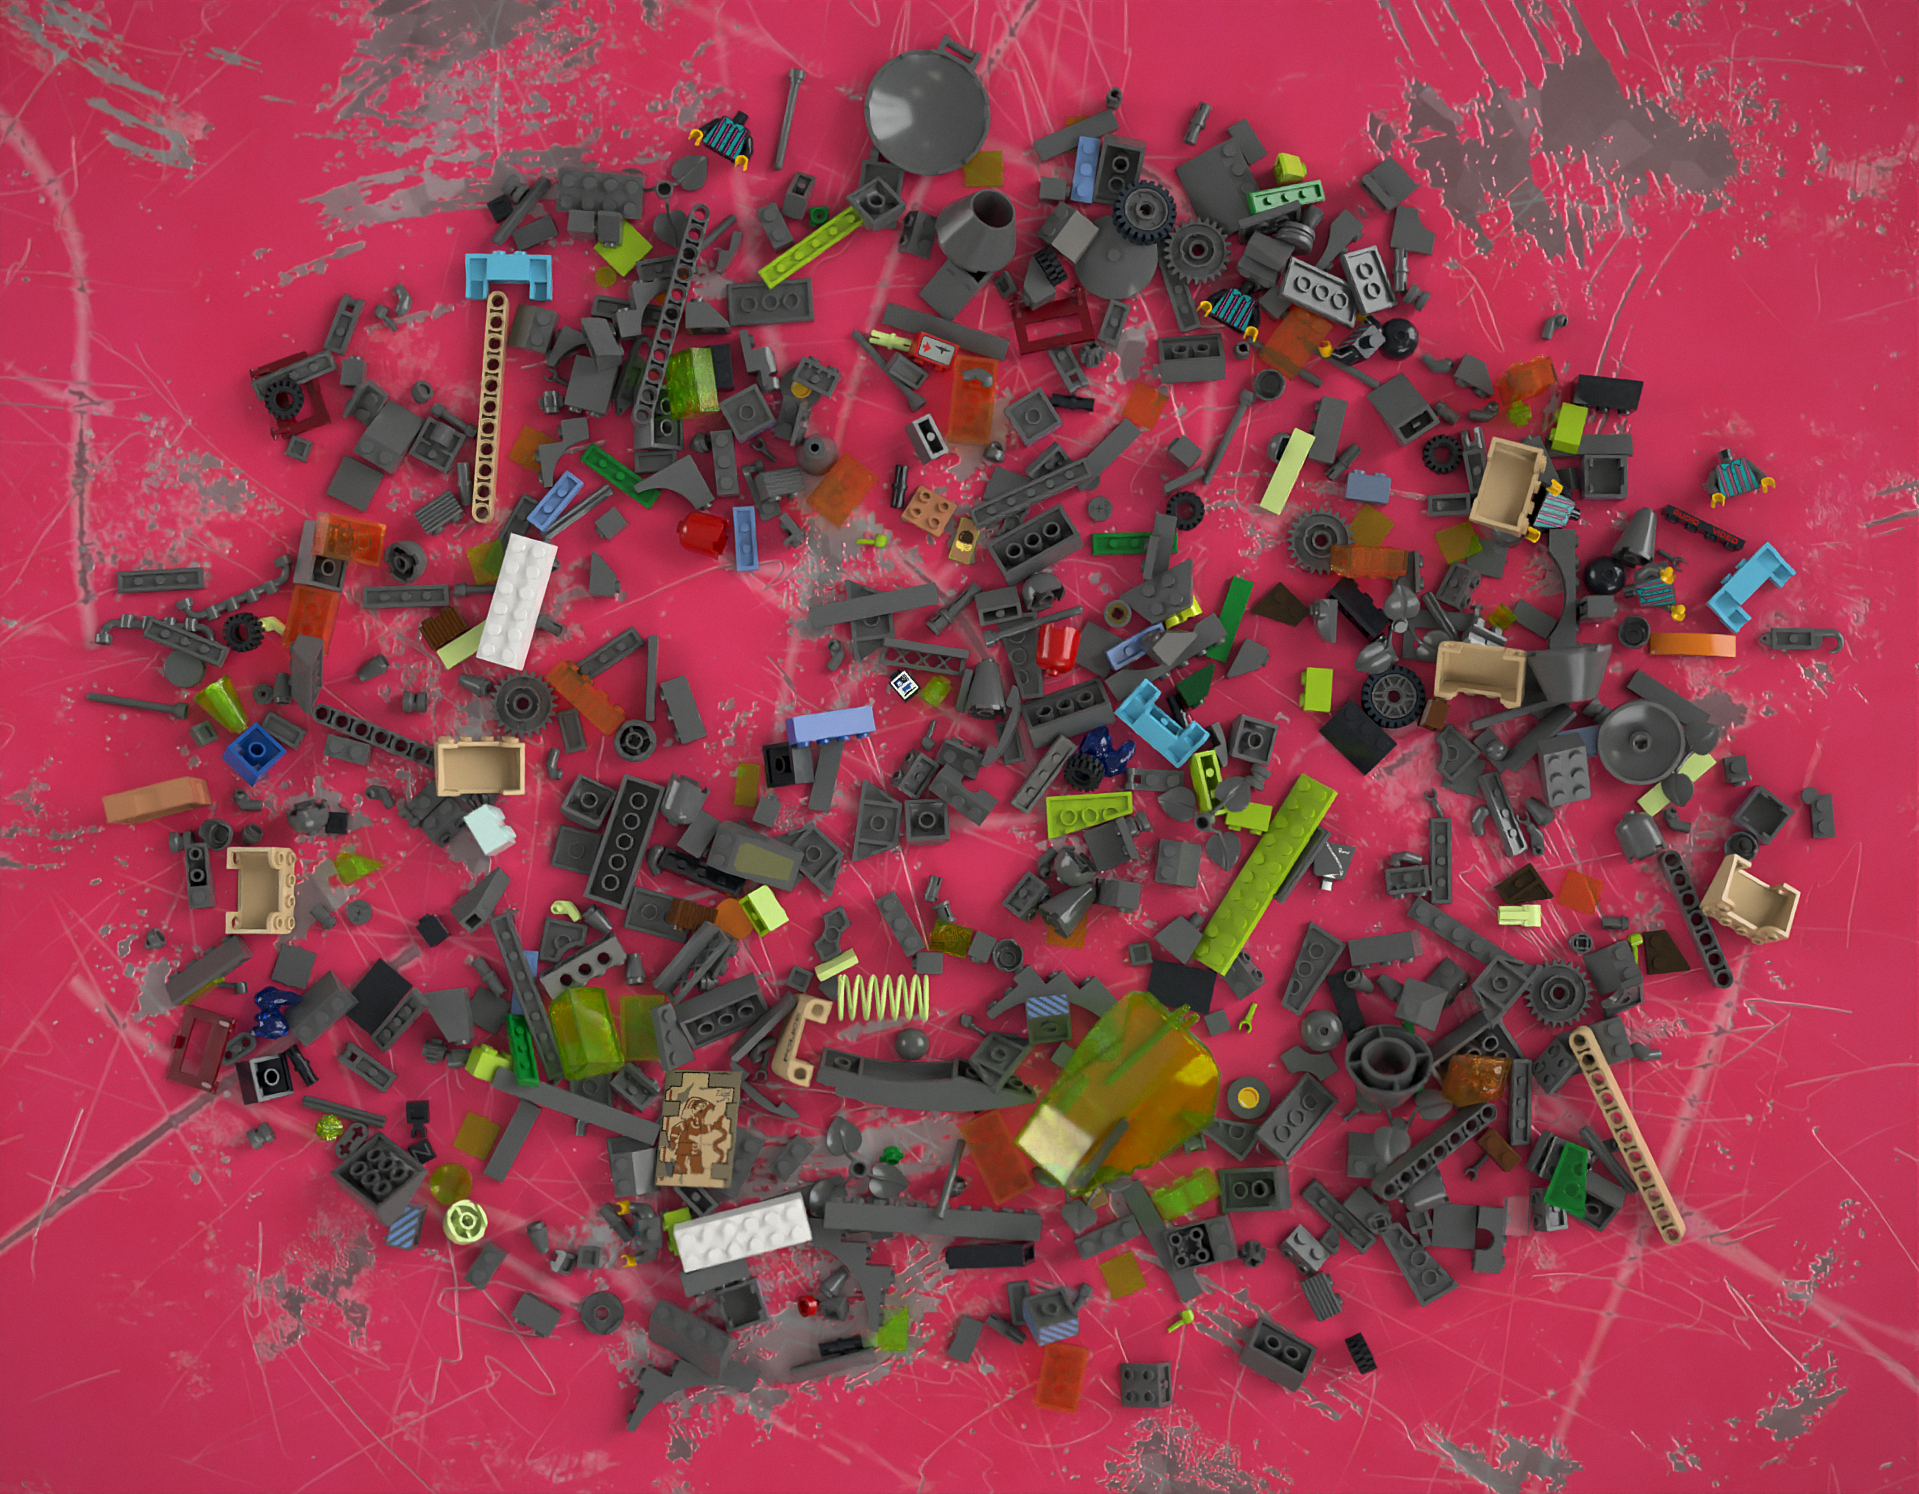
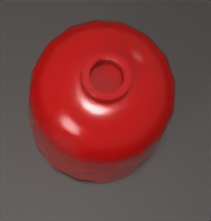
[677,511,731,560]
[1035,624,1081,677]

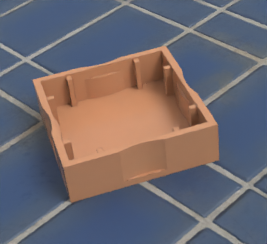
[102,776,212,826]

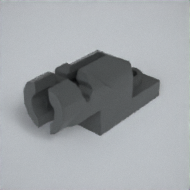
[739,329,781,393]
[1461,427,1488,494]

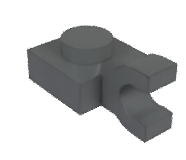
[1405,1210,1433,1247]

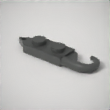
[612,335,652,416]
[1757,628,1844,654]

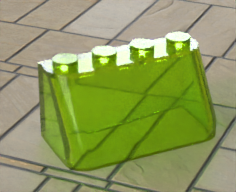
[549,987,625,1081]

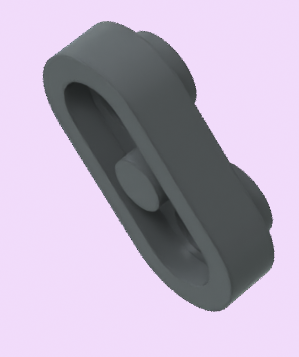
[221,1032,257,1066]

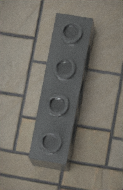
[539,930,628,1000]

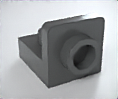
[1723,755,1752,787]

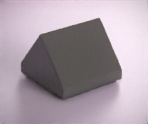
[993,270,1019,299]
[1556,468,1580,491]

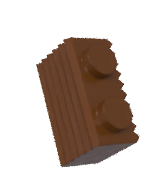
[418,605,471,651]
[1417,697,1451,732]
[666,897,718,934]
[1475,1126,1522,1172]

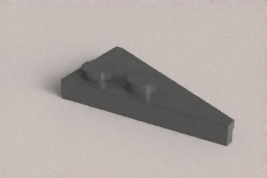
[1181,1111,1260,1162]

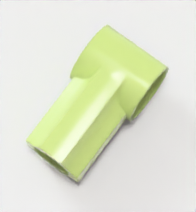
[1497,905,1541,926]

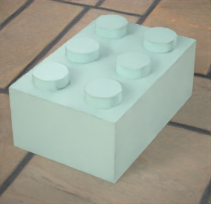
[463,804,517,856]

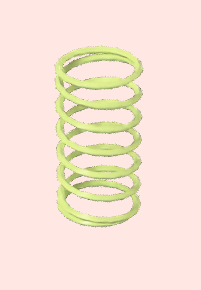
[838,974,929,1021]

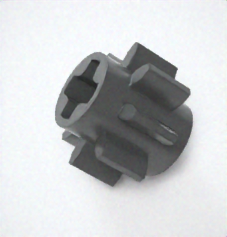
[1079,341,1105,368]
[538,391,565,415]
[422,1038,447,1065]
[1239,1240,1266,1268]

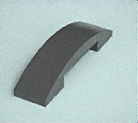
[981,685,1021,768]
[730,1061,800,1119]

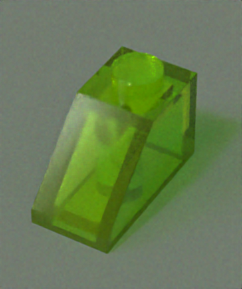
[920,675,952,710]
[333,851,386,885]
[877,1306,909,1352]

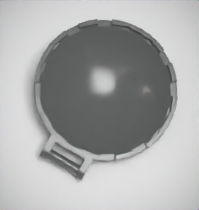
[864,34,991,176]

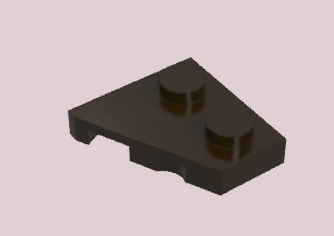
[1251,582,1309,627]
[1494,863,1554,905]
[1642,930,1690,975]

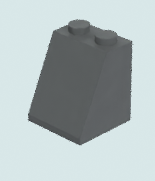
[422,987,476,1046]

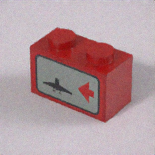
[907,331,960,373]

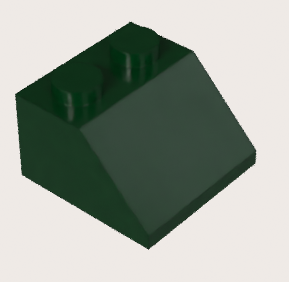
[1174,663,1215,710]

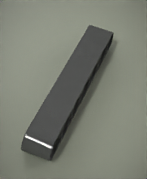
[311,704,435,770]
[1658,850,1733,989]
[1371,1098,1497,1201]

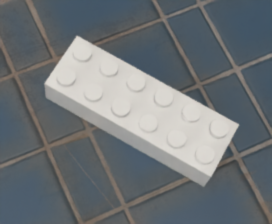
[476,533,558,670]
[674,1192,812,1272]

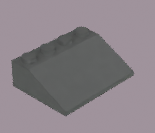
[1175,137,1260,238]
[1429,1010,1526,1112]
[330,1131,428,1228]

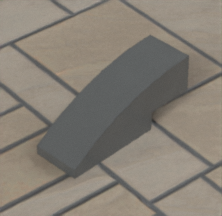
[1428,493,1478,517]

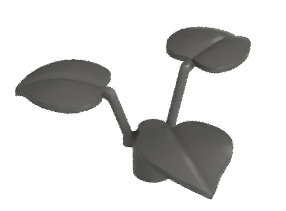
[621,155,707,248]
[1354,583,1451,674]
[1661,720,1720,807]
[1157,776,1251,871]
[1355,1088,1454,1164]
[809,1116,908,1217]
[1031,1164,1133,1235]

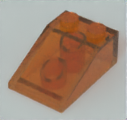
[1257,305,1333,381]
[1441,1054,1513,1107]

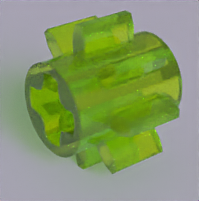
[1506,400,1532,428]
[315,1115,342,1141]

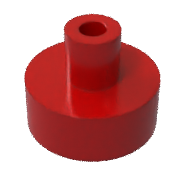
[797,1294,820,1317]

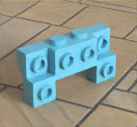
[465,251,553,301]
[1705,542,1797,634]
[1114,678,1210,768]

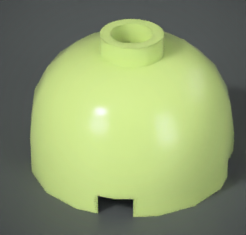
[442,1200,487,1245]

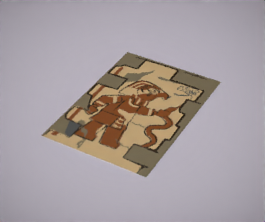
[655,1070,742,1188]

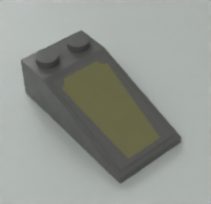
[706,820,805,892]

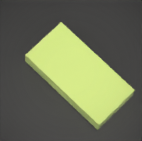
[814,948,859,982]

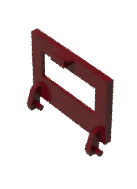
[1009,284,1095,355]
[249,351,331,441]
[167,1005,237,1095]

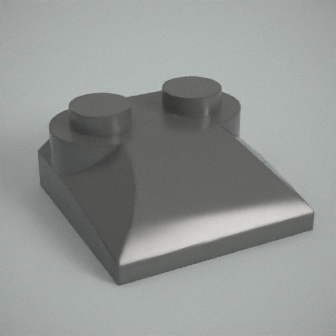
[846,176,906,231]
[1309,599,1338,643]
[1226,714,1279,766]
[560,773,618,830]
[905,798,950,846]

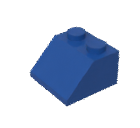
[221,722,287,787]

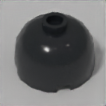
[1378,318,1419,361]
[1582,555,1627,596]

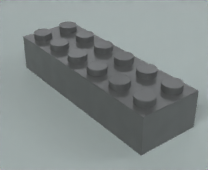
[583,774,666,910]

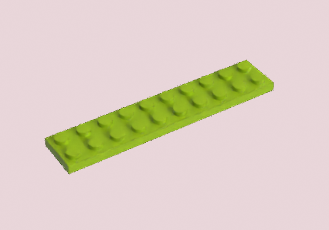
[1191,773,1338,976]

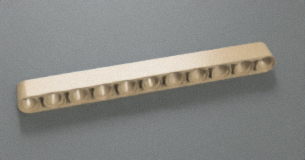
[472,291,510,524]
[1569,1026,1686,1245]

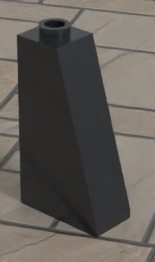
[945,1241,1035,1269]

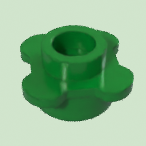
[808,206,830,227]
[879,1146,905,1165]

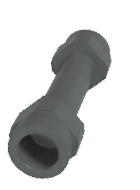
[430,402,478,440]
[455,582,497,596]
[1073,1282,1094,1313]

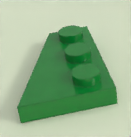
[1543,1141,1588,1218]

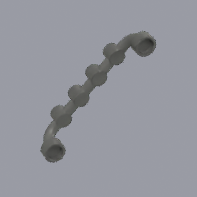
[175,554,293,621]
[95,614,219,645]

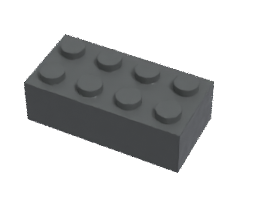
[556,166,647,220]

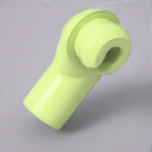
[257,616,289,636]
[551,900,583,923]

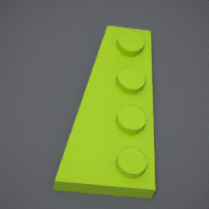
[1046,791,1133,840]

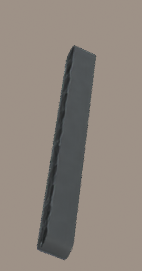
[630,203,710,428]

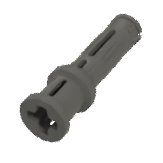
[925,581,983,637]

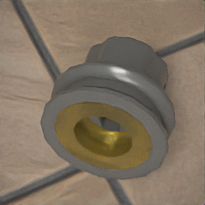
[1104,600,1132,628]

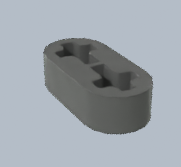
[335,1122,369,1159]

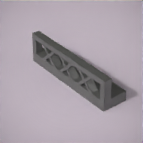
[879,637,969,677]
[652,921,731,1006]

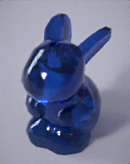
[1077,726,1136,778]
[250,986,301,1040]

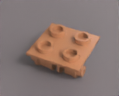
[901,485,958,538]

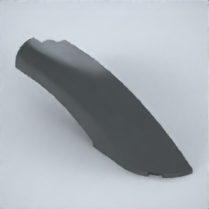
[816,1046,1037,1111]

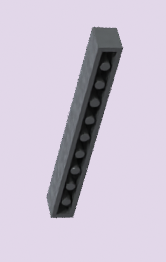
[822,1196,1041,1241]

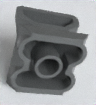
[1236,232,1296,288]

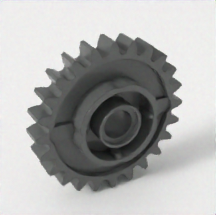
[1163,217,1232,286]
[1286,507,1355,576]
[489,670,559,739]
[1523,959,1593,1028]

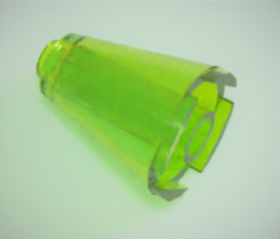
[192,674,249,734]

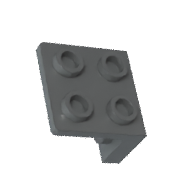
[1358,156,1418,215]
[774,394,812,446]
[1083,817,1139,872]
[1120,1361,1172,1408]

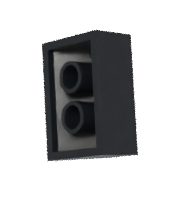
[1570,374,1644,416]
[1325,576,1390,641]
[1319,699,1397,776]

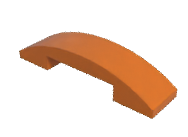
[1649,633,1736,658]

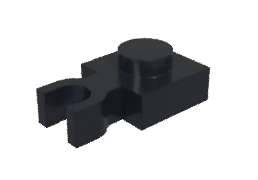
[406,1100,430,1138]

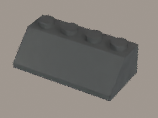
[986,503,1084,587]
[1021,676,1116,749]
[165,934,254,1006]
[674,972,769,1050]
[648,1298,740,1379]

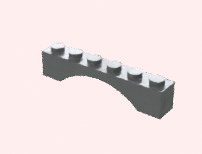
[1257,209,1364,322]
[1546,529,1580,650]
[1105,613,1228,703]

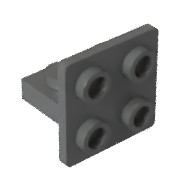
[1532,1038,1580,1095]

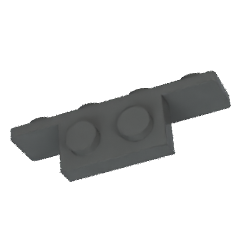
[1140,513,1177,582]

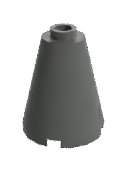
[796,433,838,476]
[1611,507,1657,569]
[964,658,1007,720]
[1038,882,1097,939]

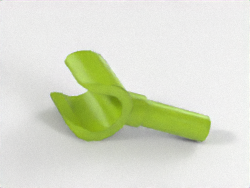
[857,534,888,548]
[1628,933,1643,964]
[1239,1003,1257,1033]
[1167,1309,1194,1333]

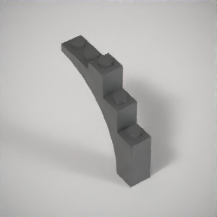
[986,964,1129,1029]
[807,1216,895,1332]
[625,1357,761,1433]

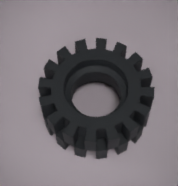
[1034,246,1068,287]
[264,379,304,420]
[1422,434,1462,474]
[1166,491,1205,531]
[222,612,265,653]
[1063,753,1105,792]
[1345,1332,1378,1375]

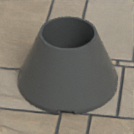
[935,189,1017,273]
[1525,644,1612,703]
[1345,1024,1433,1109]

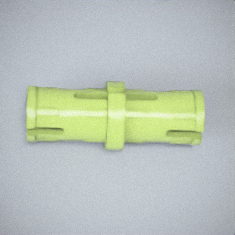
[869,330,912,352]

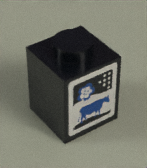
[889,669,922,704]
[416,913,451,948]

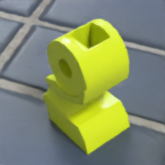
[1164,595,1202,630]

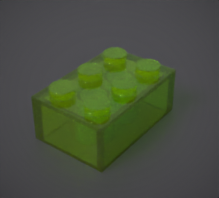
[663,348,719,420]
[620,994,666,1061]
[1152,1166,1223,1224]

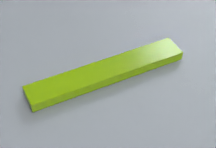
[758,206,863,290]

